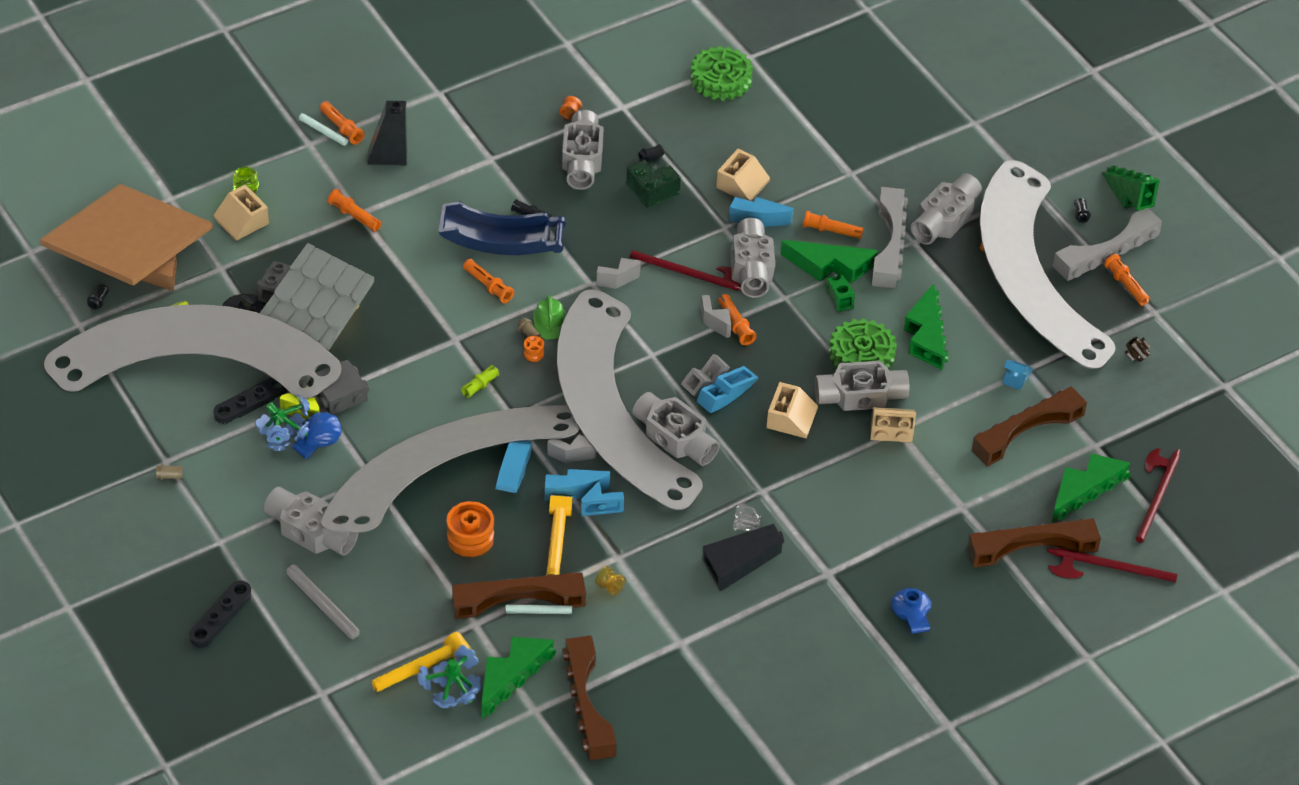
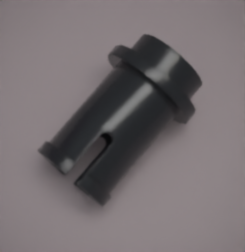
[638,144,664,163]
[1074,198,1091,223]
[87,284,109,310]

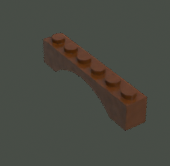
[972,386,1087,467]
[967,518,1101,567]
[452,572,586,619]
[562,635,616,760]

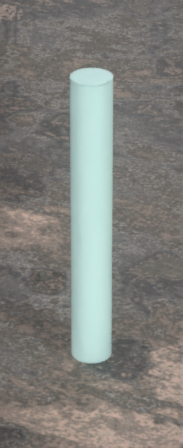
[299,113,348,146]
[506,605,572,614]

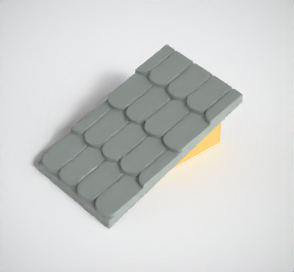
[260,243,374,388]

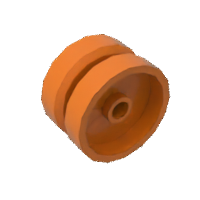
[447,501,494,557]

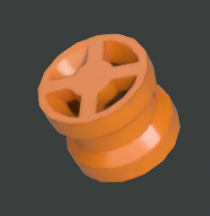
[559,96,582,120]
[524,336,544,362]

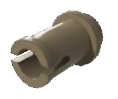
[518,318,542,338]
[156,464,183,481]

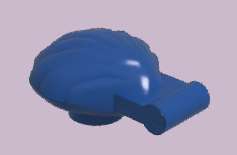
[292,412,342,459]
[891,588,932,634]

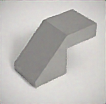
[596,258,641,289]
[701,295,731,338]
[681,354,730,397]
[547,434,597,464]

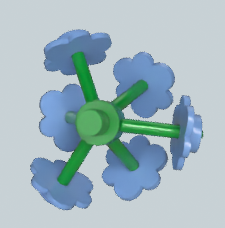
[255,394,310,451]
[418,645,482,708]

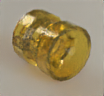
[595,566,626,596]

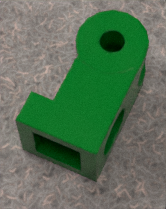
[825,274,855,312]

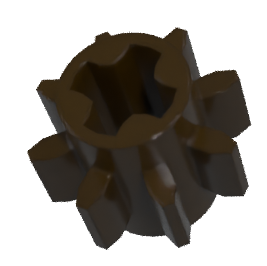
[1125,337,1151,362]

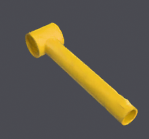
[546,495,572,575]
[371,632,471,692]

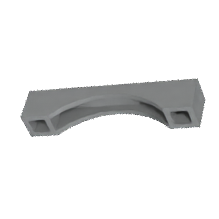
[872,187,908,288]
[1053,208,1162,281]

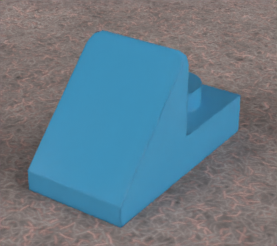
[1002,360,1033,390]
[581,482,624,516]

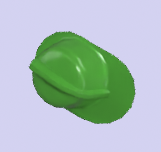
[533,295,566,340]

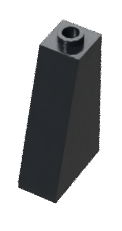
[368,101,408,165]
[702,524,784,591]

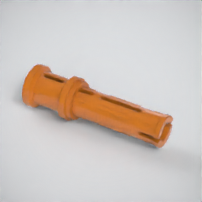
[319,101,365,145]
[327,189,382,232]
[803,210,864,240]
[1104,254,1150,306]
[463,259,514,304]
[718,294,757,346]

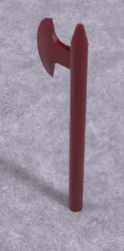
[630,250,742,291]
[1136,448,1180,543]
[1047,548,1178,582]

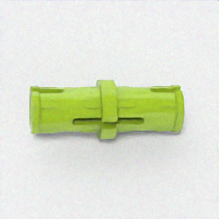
[461,365,499,398]

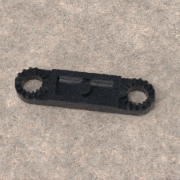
[213,377,287,424]
[189,581,252,648]

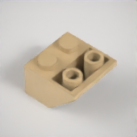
[716,149,770,202]
[213,185,269,241]
[766,382,818,439]
[870,407,916,442]

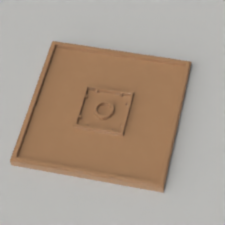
[40,184,213,286]

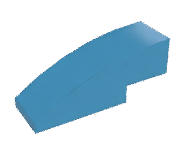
[729,197,794,227]
[696,366,758,413]
[496,440,532,493]
[545,469,610,501]

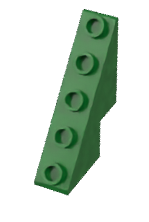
[1102,165,1160,211]
[780,240,878,284]
[904,284,949,370]
[1052,453,1131,523]
[481,637,556,718]

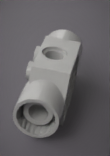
[562,110,604,190]
[911,173,982,245]
[730,218,775,298]
[814,361,910,411]
[632,392,720,466]
[264,487,358,556]

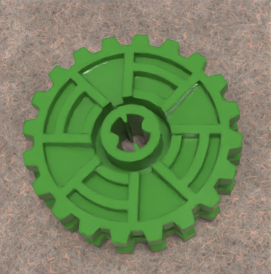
[690,46,753,101]
[829,318,897,370]

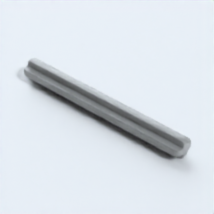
[286,564,359,640]

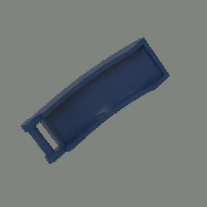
[439,201,566,255]

